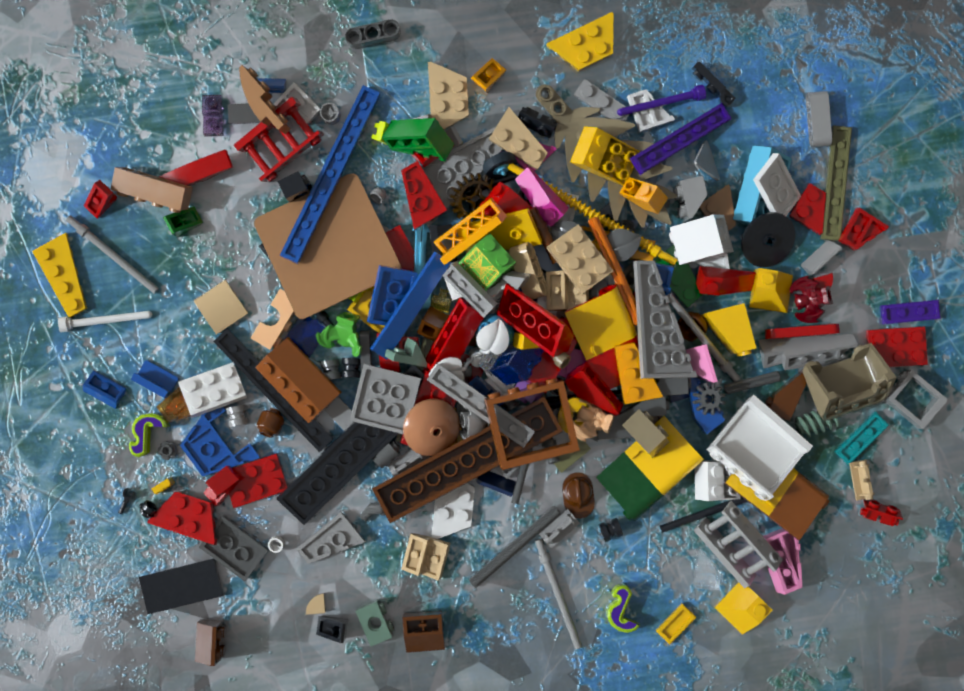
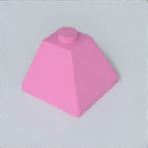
[686,344,718,383]

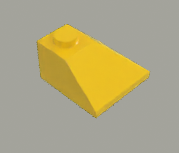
[749,268,793,313]
[714,582,773,635]

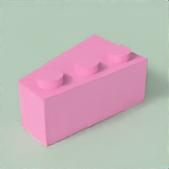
[763,528,802,595]

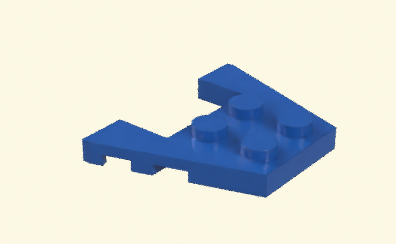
[180,407,261,477]

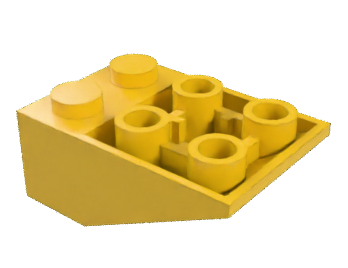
[570,126,640,186]

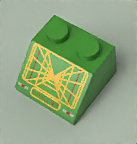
[458,233,516,291]

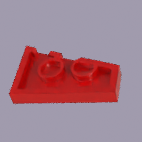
[401,160,447,230]

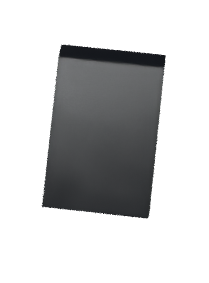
[316,616,348,643]

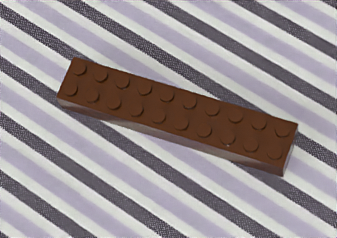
[372,397,563,523]

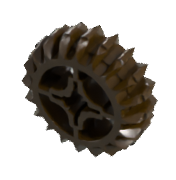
[450,172,496,223]

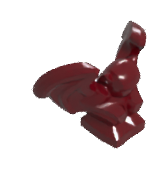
[790,276,833,323]

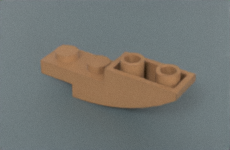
[239,65,291,134]

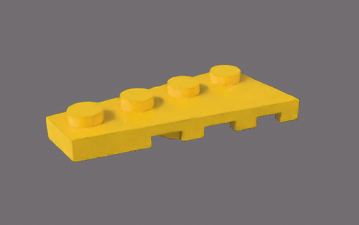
[32,233,87,318]

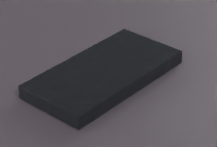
[139,558,223,615]

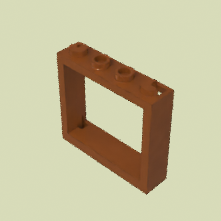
[484,378,580,470]

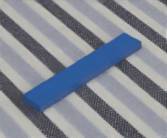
[370,252,451,360]

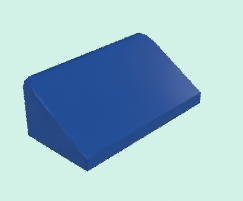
[257,78,286,93]
[83,370,127,409]

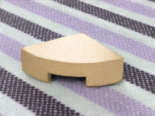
[306,593,326,615]

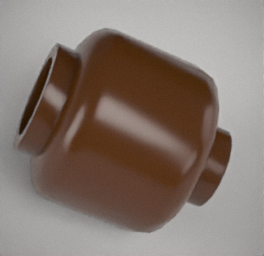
[256,408,285,438]

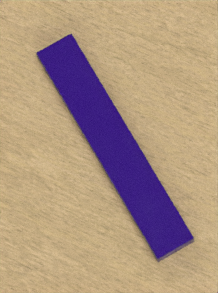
[630,103,732,175]

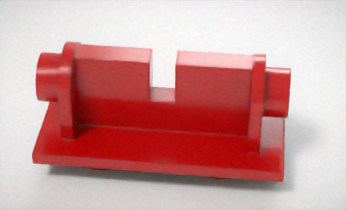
[860,499,903,527]

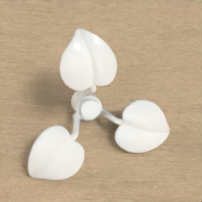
[429,318,514,394]

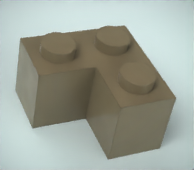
[622,409,669,458]

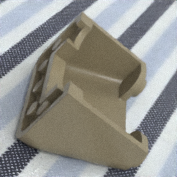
[803,343,897,421]

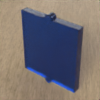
[284,317,325,358]

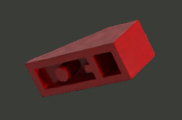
[696,266,756,296]
[565,361,623,416]

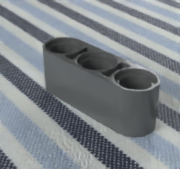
[345,19,401,49]

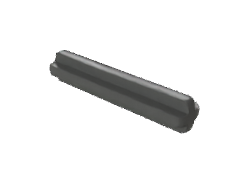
[724,371,780,394]

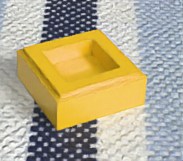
[151,477,175,495]

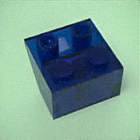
[489,348,544,385]

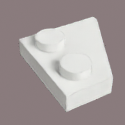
[274,82,320,123]
[627,89,675,133]

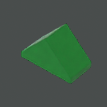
[163,206,203,237]

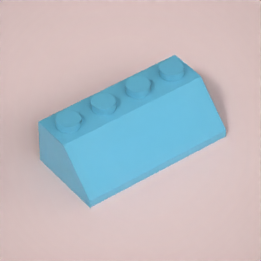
[733,146,792,226]

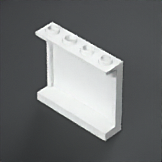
[706,395,813,501]

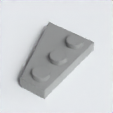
[296,512,366,564]

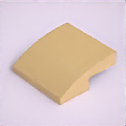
[546,270,589,311]
[194,279,248,335]
[401,533,451,581]

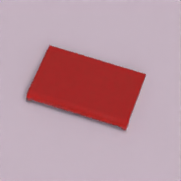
[386,225,415,271]

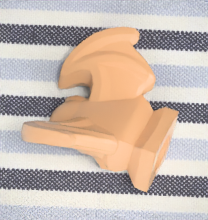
[573,398,615,442]

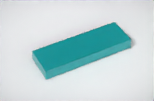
[834,411,889,465]

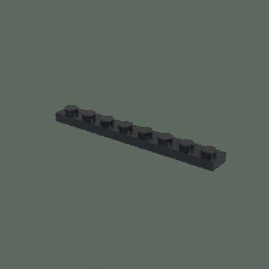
[213,328,334,452]

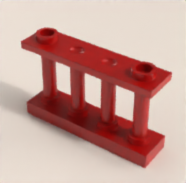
[234,97,324,182]

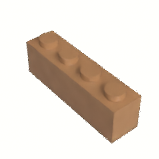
[110,167,193,213]

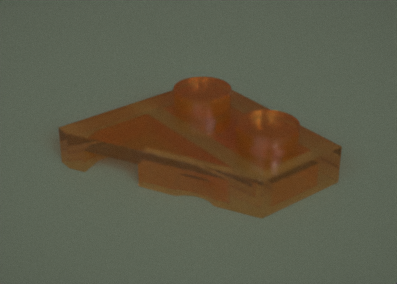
[156,386,191,422]

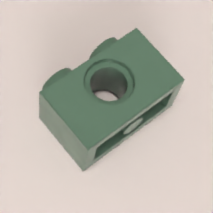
[356,599,395,647]

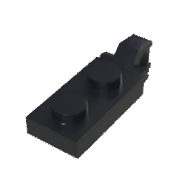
[692,61,736,107]

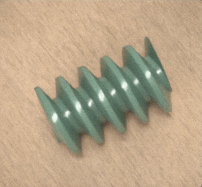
[795,411,839,438]

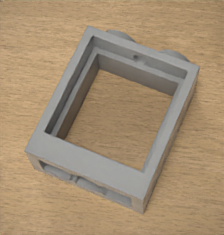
[884,370,948,429]

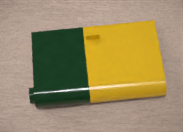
[596,416,704,521]

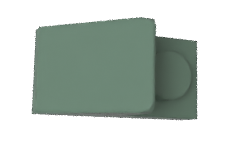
[385,338,427,367]

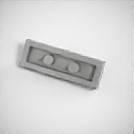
[573,79,629,121]
[442,262,498,318]

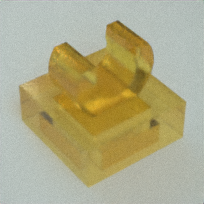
[430,289,452,313]

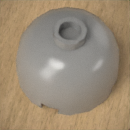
[456,404,487,439]

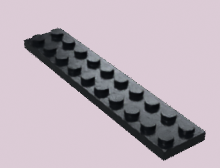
[277,365,424,525]

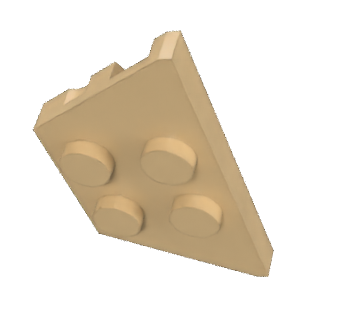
[428,62,469,129]

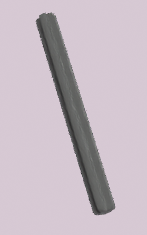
[469,506,561,588]

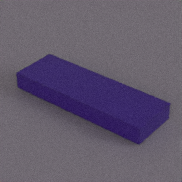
[880,300,941,325]

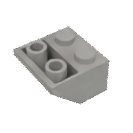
[673,176,707,223]

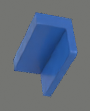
[131,360,179,398]

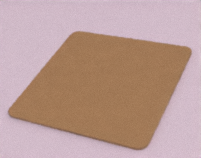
[254,173,401,319]

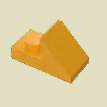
[471,58,506,93]

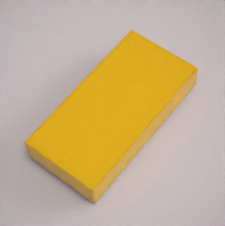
[655,603,696,645]

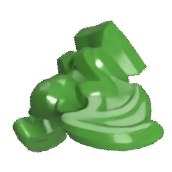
[316,311,362,357]

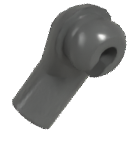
[359,502,385,522]

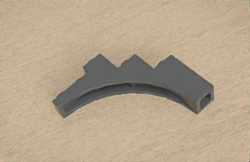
[596,378,691,440]

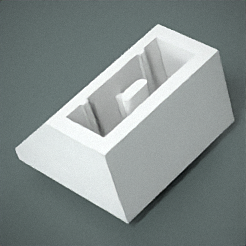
[695,460,740,501]

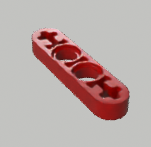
[765,324,840,339]

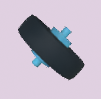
[483,152,517,179]

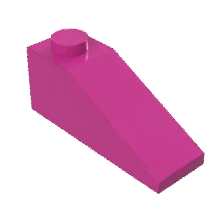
[515,166,569,227]

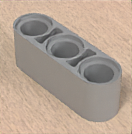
[806,91,832,147]

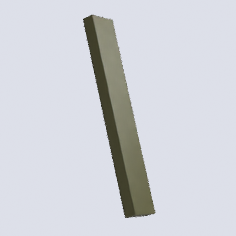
[820,125,852,241]

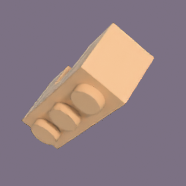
[251,289,295,350]

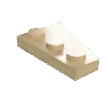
[489,107,548,170]

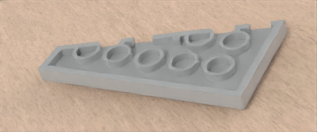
[402,127,503,228]
[633,261,697,379]

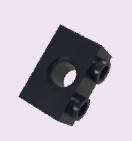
[277,171,312,202]

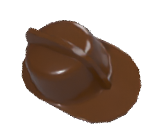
[562,472,595,519]

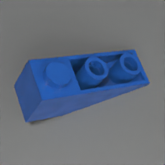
[688,377,725,434]

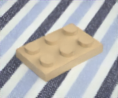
[547,224,613,295]

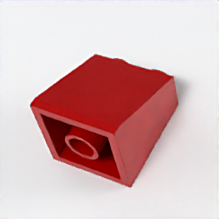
[478,182,545,222]

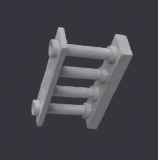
[693,501,783,588]

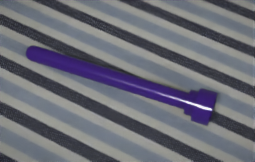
[617,84,706,116]

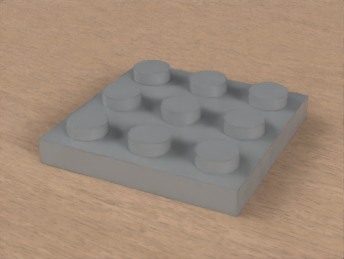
[350,363,421,434]

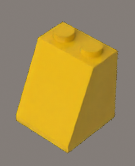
[701,303,756,357]

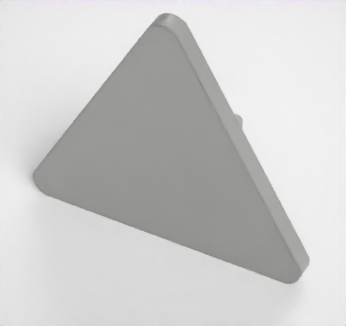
[693,140,720,181]

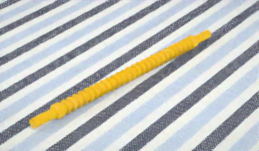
[507,163,678,266]

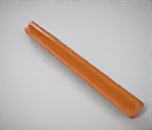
[588,217,637,326]

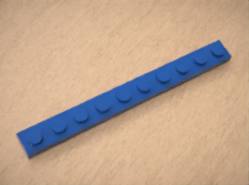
[280,85,381,264]

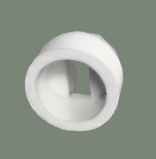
[268,536,284,553]

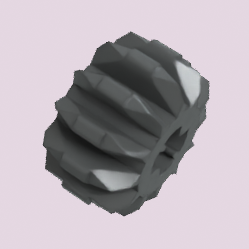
[692,383,726,415]

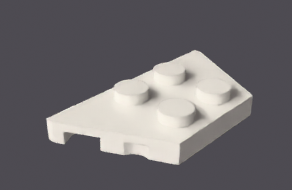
[432,483,475,539]

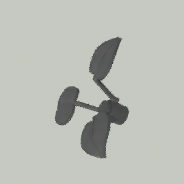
[550,221,641,300]

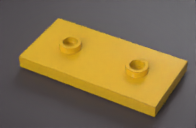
[457,208,542,253]

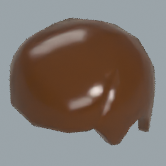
[677,312,708,342]

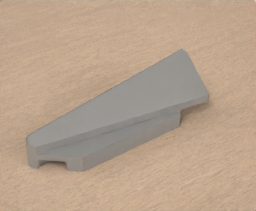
[759,334,858,370]

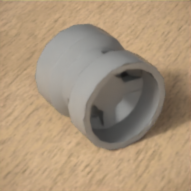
[320,103,341,125]
[226,405,248,427]

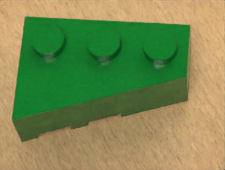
[382,118,454,162]

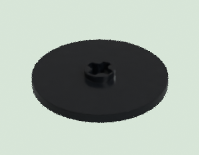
[741,212,795,267]

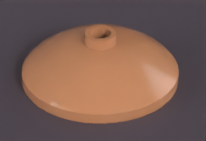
[403,399,460,456]

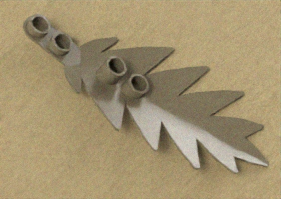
[536,84,677,228]

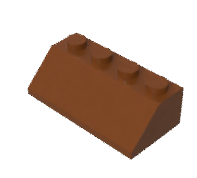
[255,337,342,423]

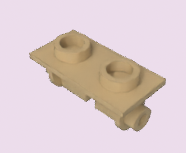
[849,459,875,501]

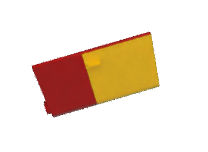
[564,284,639,389]

